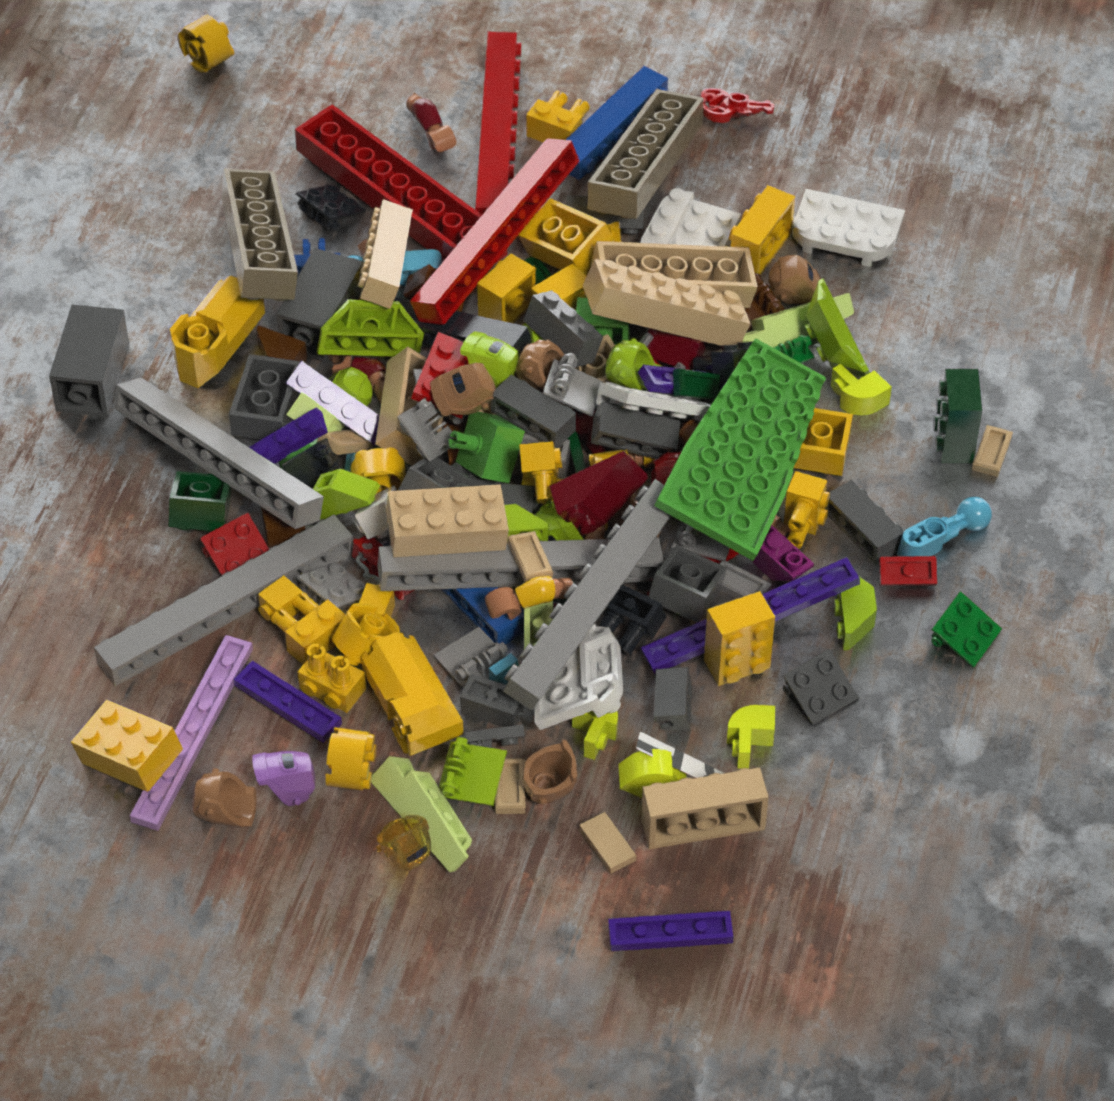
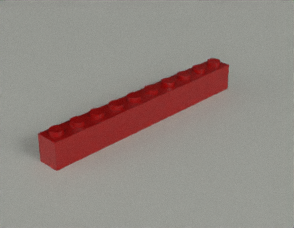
[475,31,522,215]
[410,139,580,325]

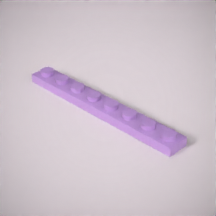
[130,635,253,831]

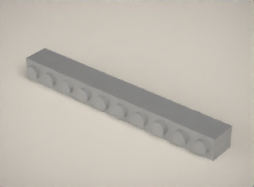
[113,377,324,529]
[503,479,671,711]
[94,515,353,687]
[377,538,664,591]

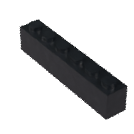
[394,297,532,358]

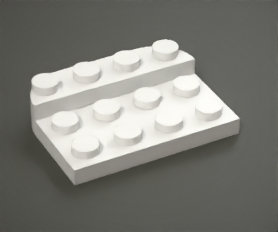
[641,188,741,247]
[792,189,905,266]
[595,382,711,424]
[534,624,623,730]

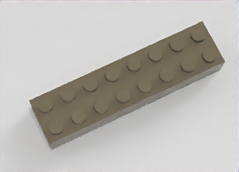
[587,89,704,219]
[221,168,298,301]

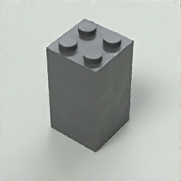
[276,248,363,363]
[49,304,129,417]

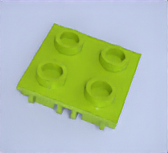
[439,737,507,806]

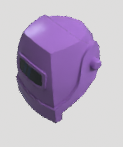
[252,751,315,806]

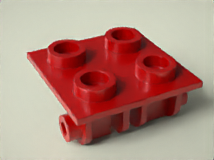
[200,513,269,576]

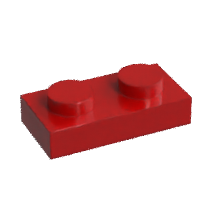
[879,556,937,586]

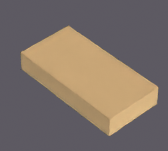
[972,425,1013,477]
[317,430,371,455]
[507,531,553,582]
[496,759,525,814]
[579,812,636,874]

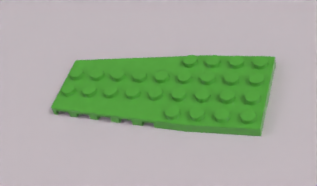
[654,339,826,561]

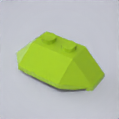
[805,279,870,377]
[317,300,424,356]

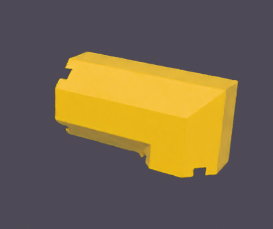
[170,275,265,388]
[361,632,464,756]

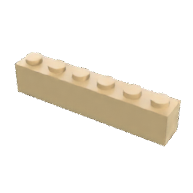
[358,199,412,309]

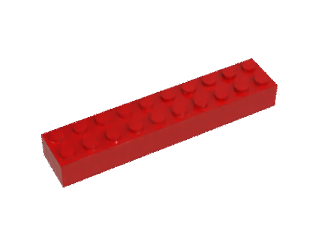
[295,104,508,264]

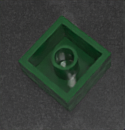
[168,471,231,533]

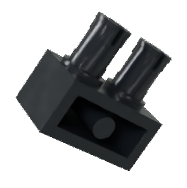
[693,341,753,384]
[598,584,667,657]

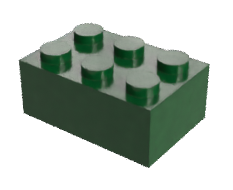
[933,369,983,464]

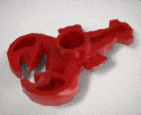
[700,88,774,123]

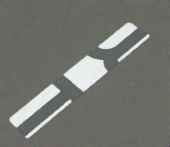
[636,732,724,778]

